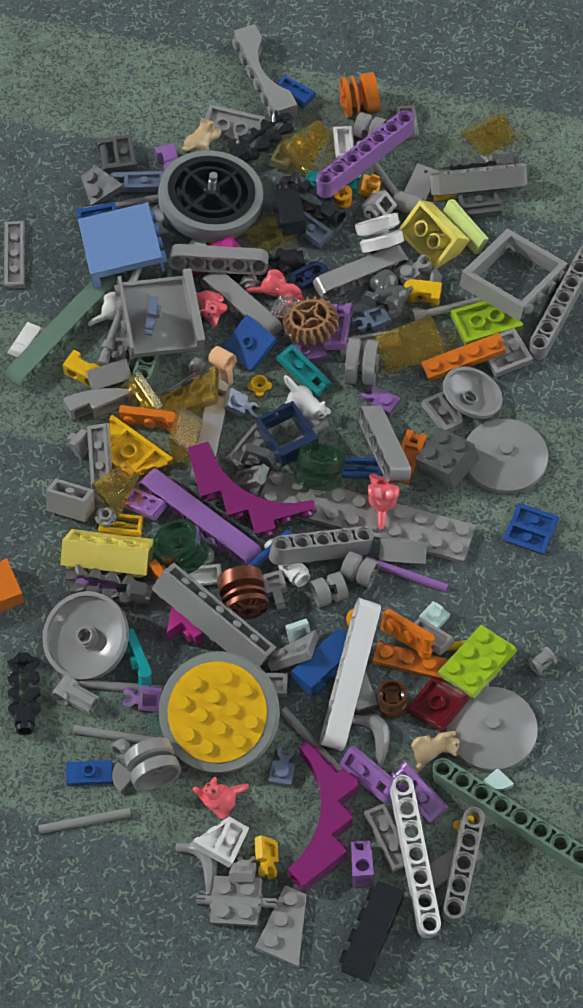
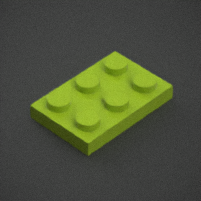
[450,301,523,345]
[438,625,517,699]

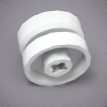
[355,213,405,253]

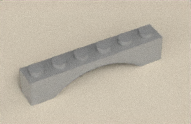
[232,24,298,118]

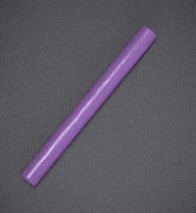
[364,556,448,592]

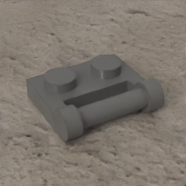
[97,134,136,174]

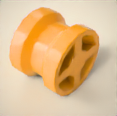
[333,185,353,209]

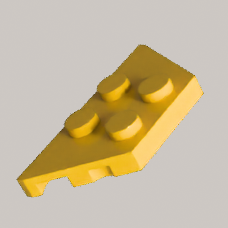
[109,415,173,480]

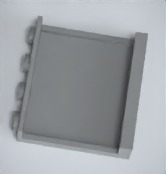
[114,268,205,358]

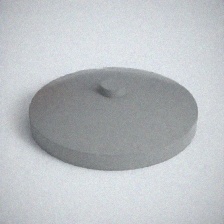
[466,419,548,494]
[43,591,129,680]
[446,687,538,772]

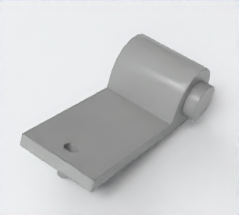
[393,163,439,214]

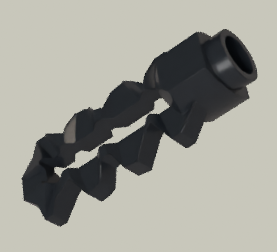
[229,110,294,162]
[279,171,346,225]
[226,248,305,283]
[7,652,41,735]

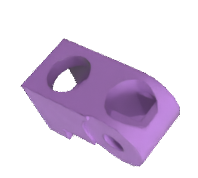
[155,143,178,171]
[351,841,374,887]

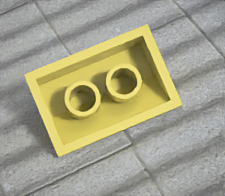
[399,200,470,269]

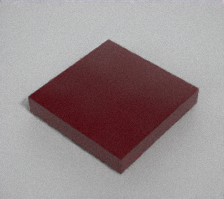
[406,677,470,732]

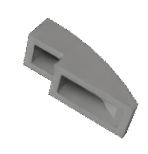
[63,388,132,421]

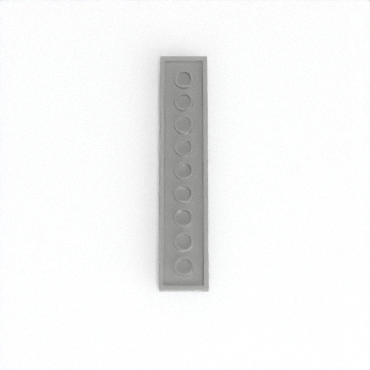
[260,470,476,564]

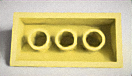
[60,529,156,578]

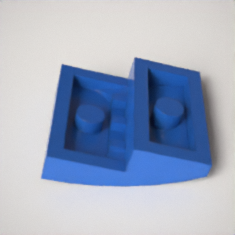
[503,503,559,555]

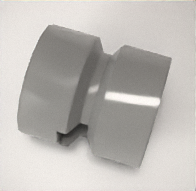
[353,112,387,139]
[340,551,379,588]
[310,571,349,608]

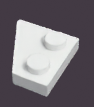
[190,817,249,867]

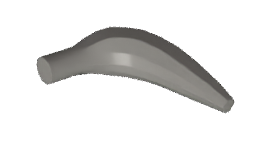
[351,714,390,767]
[176,842,218,895]

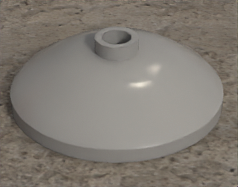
[443,367,503,419]

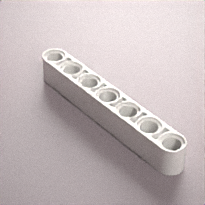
[319,598,381,751]
[390,775,441,938]

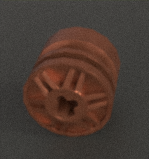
[217,565,269,620]

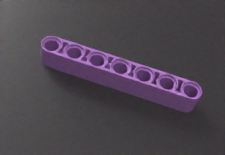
[317,111,414,198]
[138,469,262,565]

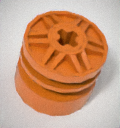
[339,72,380,118]

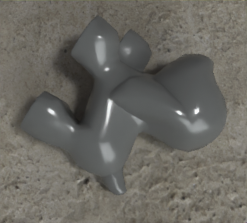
[362,269,413,318]

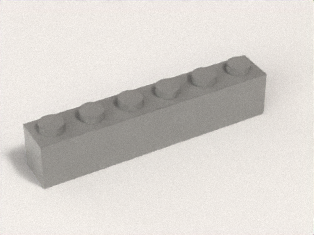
[152,563,276,668]

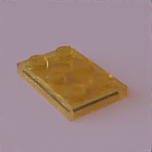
[374,316,447,375]

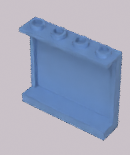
[78,202,167,288]

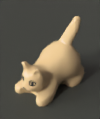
[182,118,222,153]
[411,731,460,774]

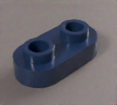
[289,262,327,291]

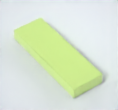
[442,199,488,254]

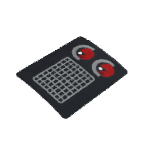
[165,371,201,392]

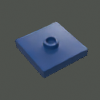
[222,314,278,372]

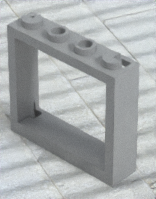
[459,229,568,322]

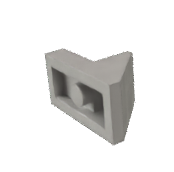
[233,463,270,497]

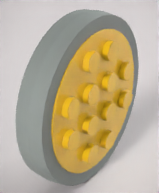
[159,651,280,773]

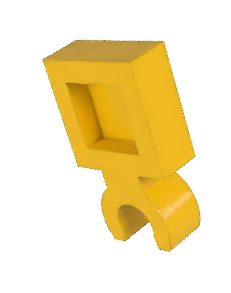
[255,835,279,880]

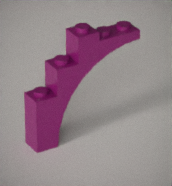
[187,442,317,539]
[288,741,359,893]

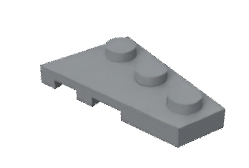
[205,104,265,149]
[255,886,307,968]

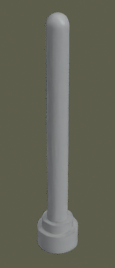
[410,297,484,325]

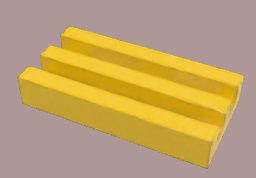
[98,513,145,537]

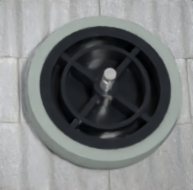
[158,150,263,242]

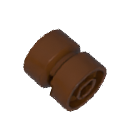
[377,680,407,719]

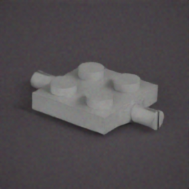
[196,876,277,927]

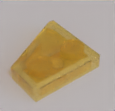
[119,371,163,410]

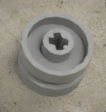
[345,338,380,386]
[123,737,181,792]

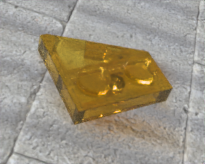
[92,461,139,518]

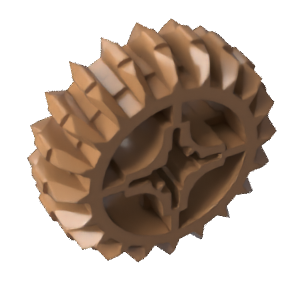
[283,296,339,347]

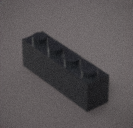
[339,881,404,983]

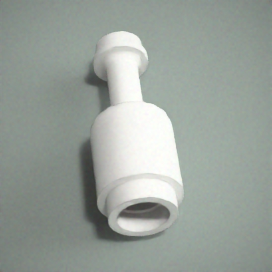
[264,539,311,587]

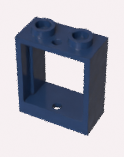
[256,401,319,467]

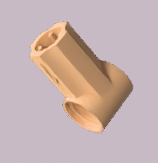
[209,346,237,385]

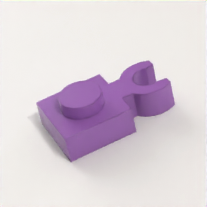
[361,386,400,416]
[123,686,163,712]

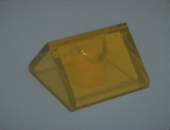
[460,113,515,156]
[169,405,204,463]

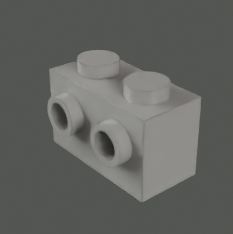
[46,479,95,522]

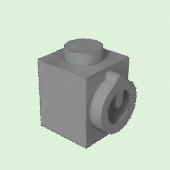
[361,190,397,219]

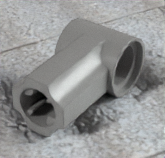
[51,675,100,715]

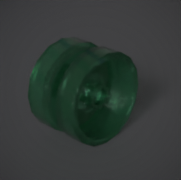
[295,442,345,491]
[152,519,208,574]

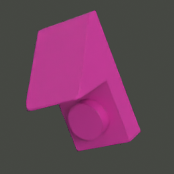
[167,607,203,646]

